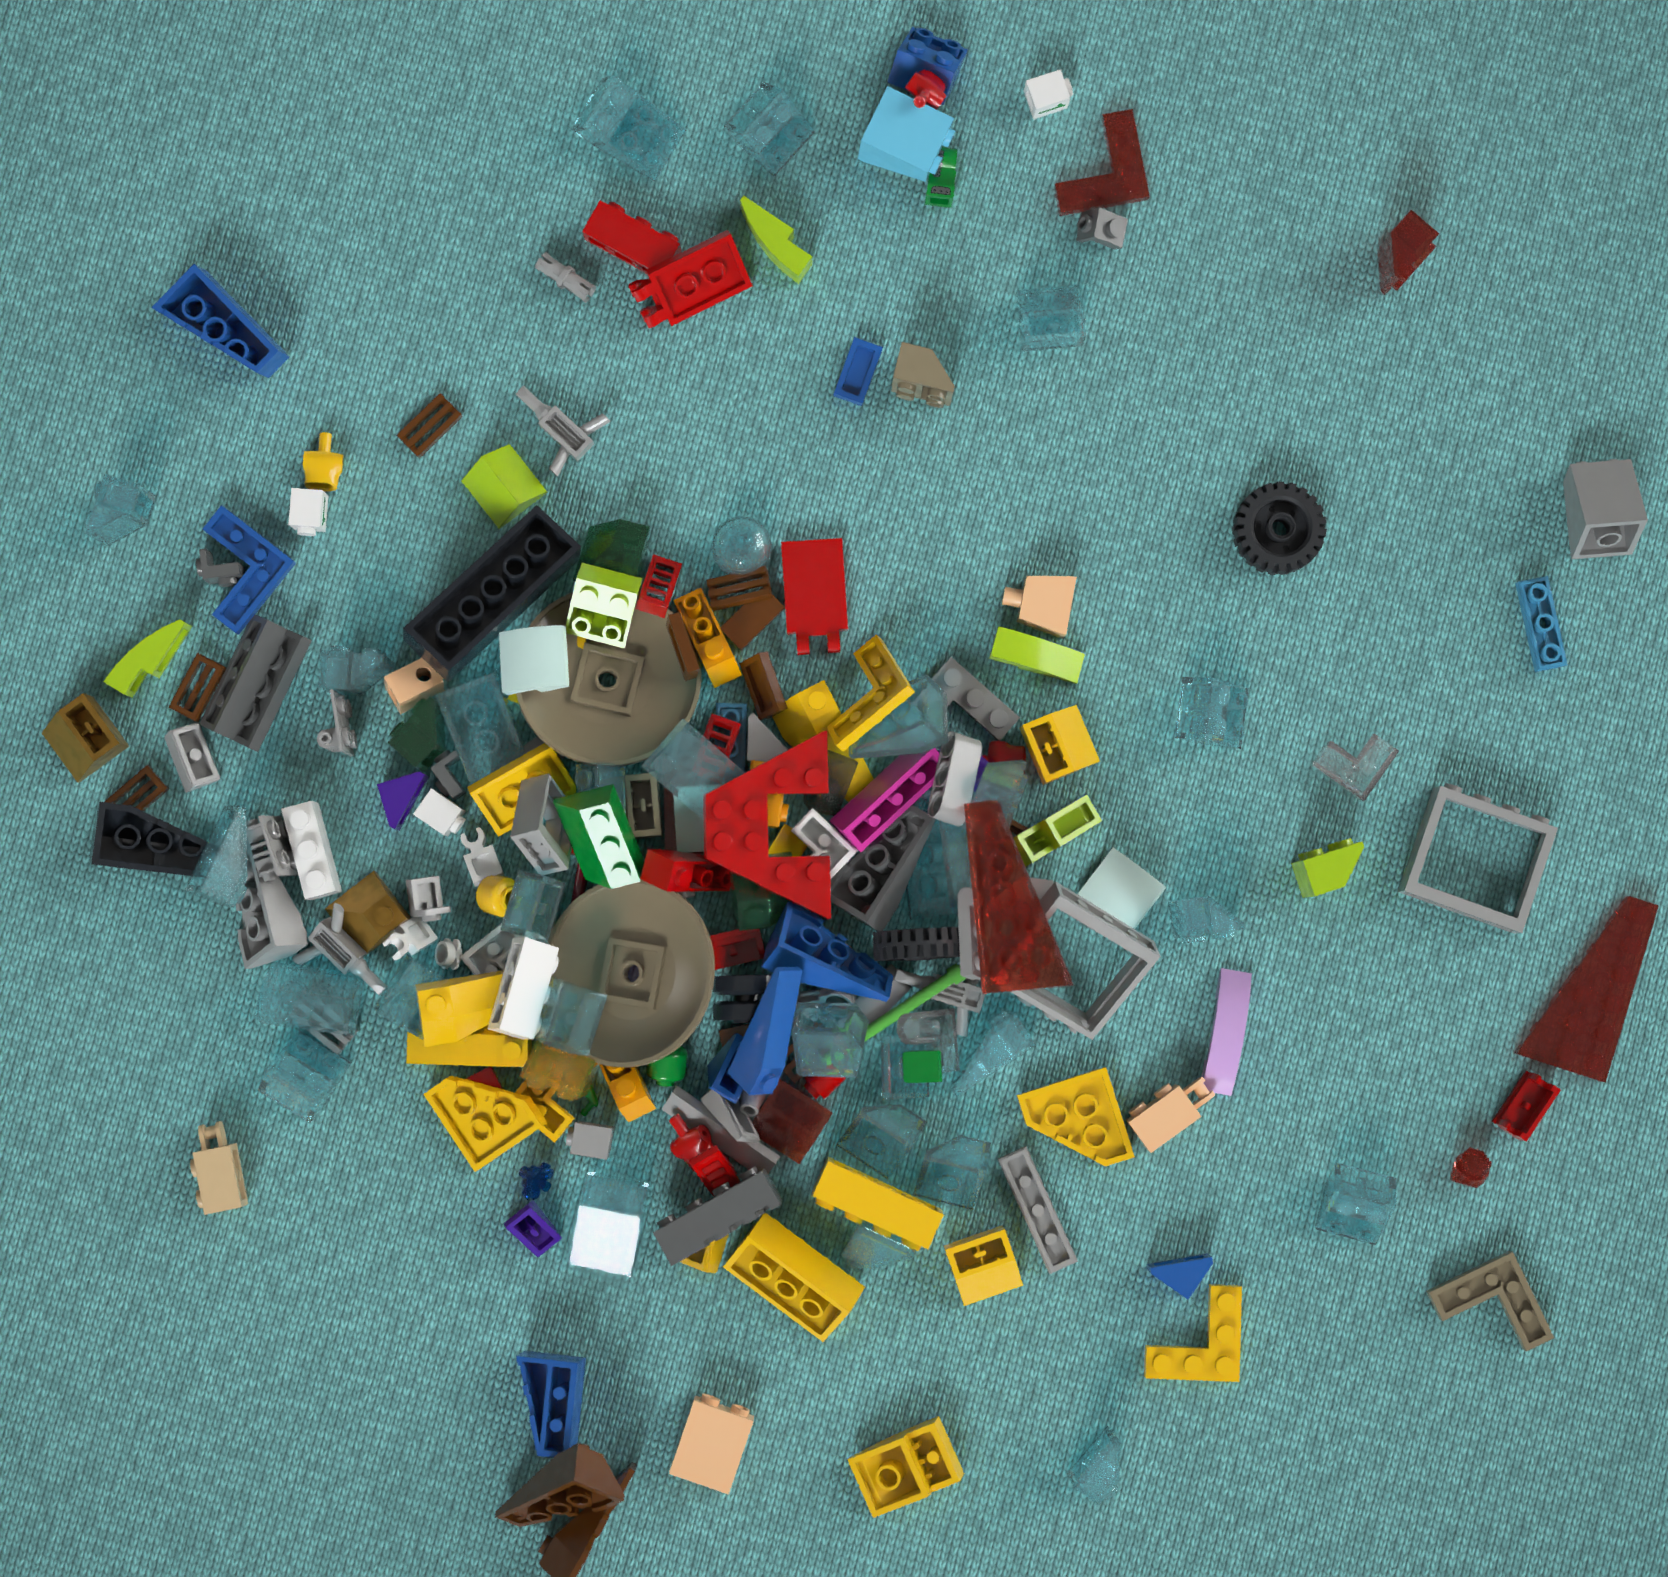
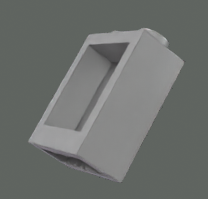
[510,774,572,876]

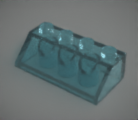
[906,791,978,920]

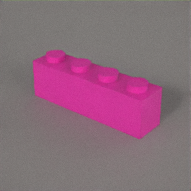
[829,738,940,852]

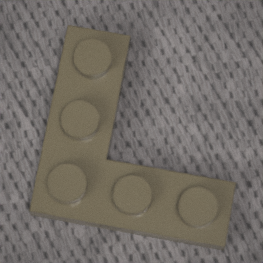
[1426,1251,1554,1351]

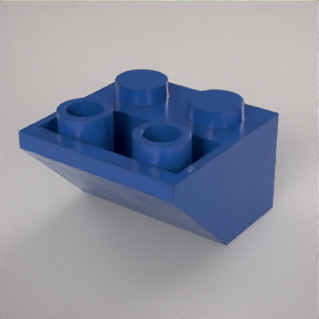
[887,27,968,105]

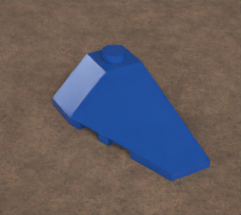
[761,901,894,1002]
[728,967,802,1095]

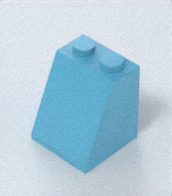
[858,86,956,182]

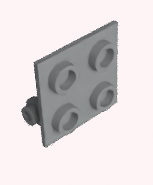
[317,689,357,757]
[244,815,298,882]

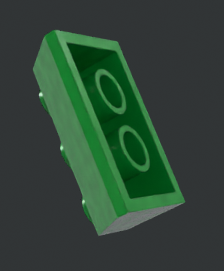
[553,784,644,889]

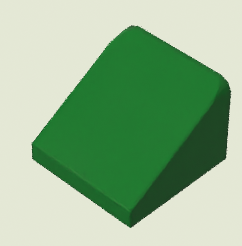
[902,1050,942,1083]

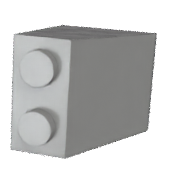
[1563,459,1648,559]

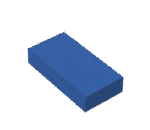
[834,337,883,406]

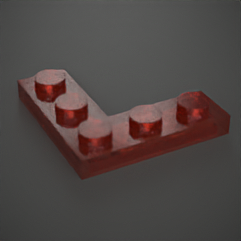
[1054,109,1150,216]

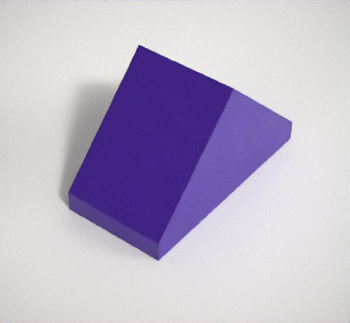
[377,772,429,831]
[503,1200,562,1257]

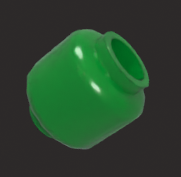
[646,1045,688,1087]

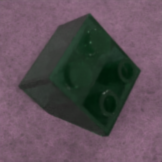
[388,696,446,772]

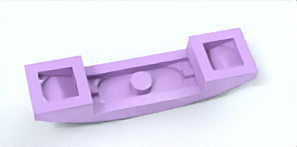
[1202,968,1252,1096]

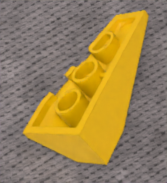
[772,680,874,802]
[415,970,504,1047]
[406,1025,532,1067]

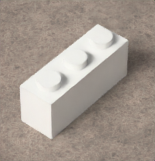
[281,801,342,900]
[488,937,559,1040]

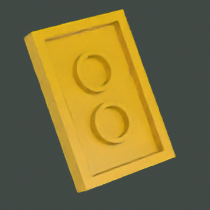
[467,743,579,837]

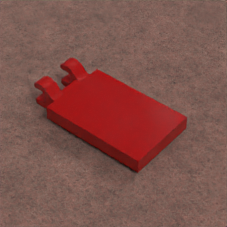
[628,230,753,328]
[781,538,848,655]

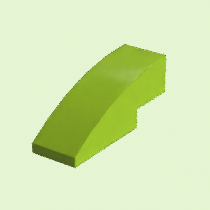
[740,195,812,284]
[103,619,193,698]
[989,626,1085,684]
[1004,795,1102,870]

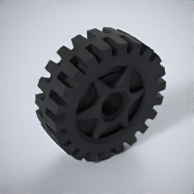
[1232,482,1327,575]
[873,927,960,961]

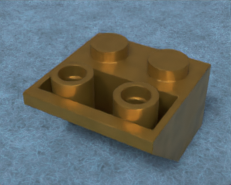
[42,693,129,783]

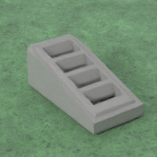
[701,1089,760,1144]

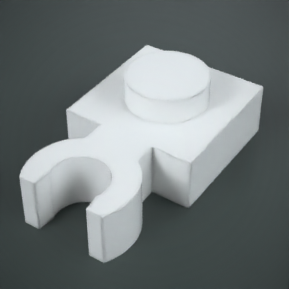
[461,827,504,887]
[382,917,438,960]

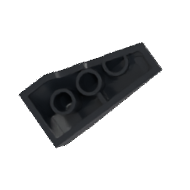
[88,802,223,879]

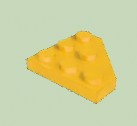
[1016,1067,1135,1167]
[423,1075,547,1172]

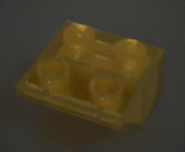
[520,1039,598,1101]

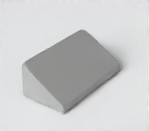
[164,722,220,793]

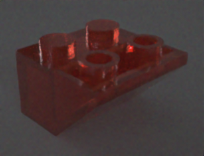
[1377,210,1439,295]
[752,1077,833,1164]

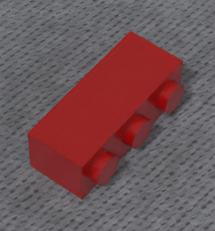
[582,200,682,273]

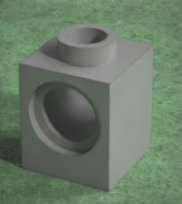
[566,1121,614,1160]

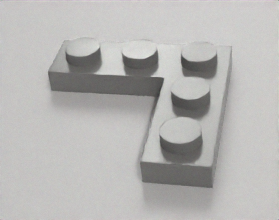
[890,657,1020,745]

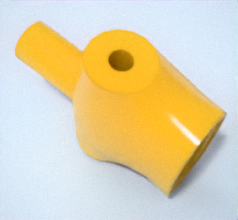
[303,432,343,492]

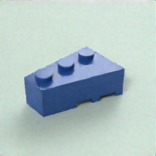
[516,1350,586,1458]

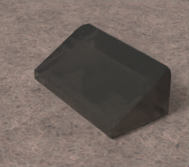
[803,750,858,816]

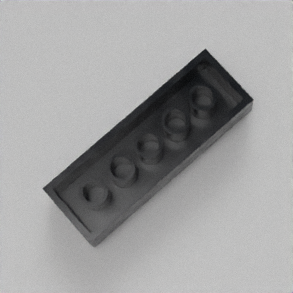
[403,505,581,682]

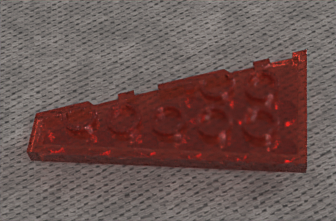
[964,800,1074,994]
[1513,896,1659,1083]

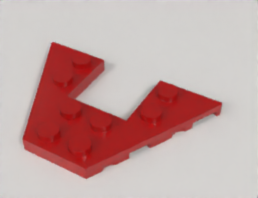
[703,731,831,919]

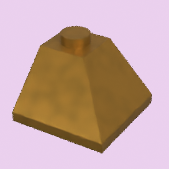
[325,871,411,957]

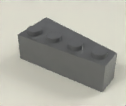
[653,1166,783,1266]

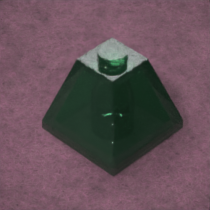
[573,519,650,582]
[730,852,793,931]

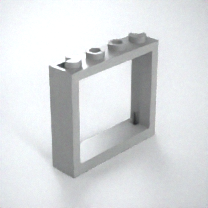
[1397,783,1558,934]
[988,881,1161,1040]

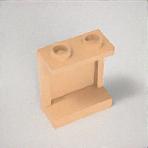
[669,1394,754,1495]

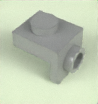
[406,876,451,922]

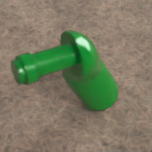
[577,1072,598,1116]

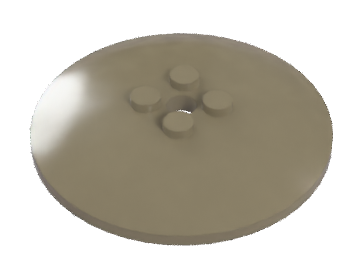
[516,592,701,767]
[545,880,715,1068]

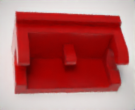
[710,924,765,970]
[1491,1070,1561,1142]

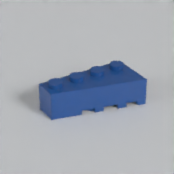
[151,264,290,378]

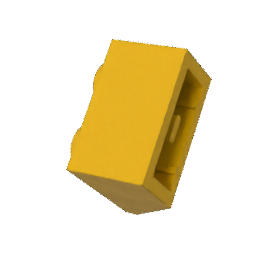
[1019,705,1100,785]
[944,1225,1023,1306]

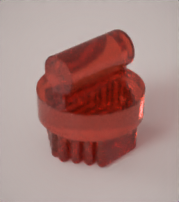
[1450,1147,1492,1188]

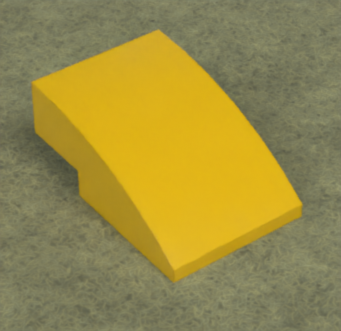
[847,1416,965,1518]

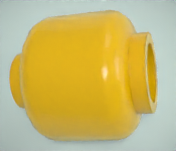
[476,875,522,917]

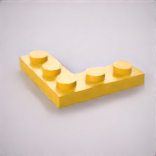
[826,634,915,752]
[1144,1284,1242,1382]

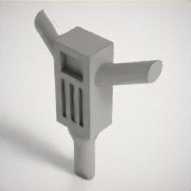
[516,386,611,477]
[292,903,388,995]
[893,962,990,1037]

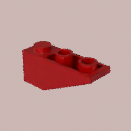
[640,849,734,892]

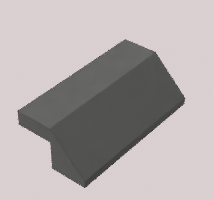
[199,615,312,752]

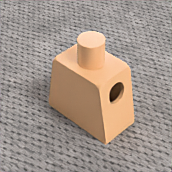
[1002,576,1077,638]
[384,658,444,715]

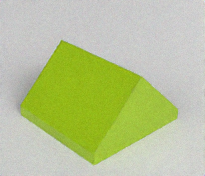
[461,444,548,529]

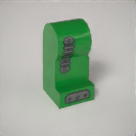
[925,147,958,208]

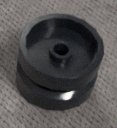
[713,975,772,1023]

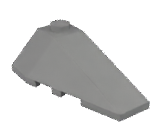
[232,832,308,969]

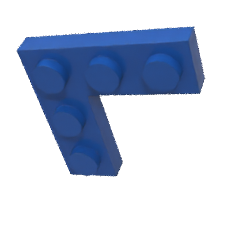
[202,505,296,635]

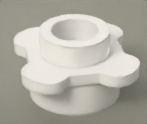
[435,938,462,970]

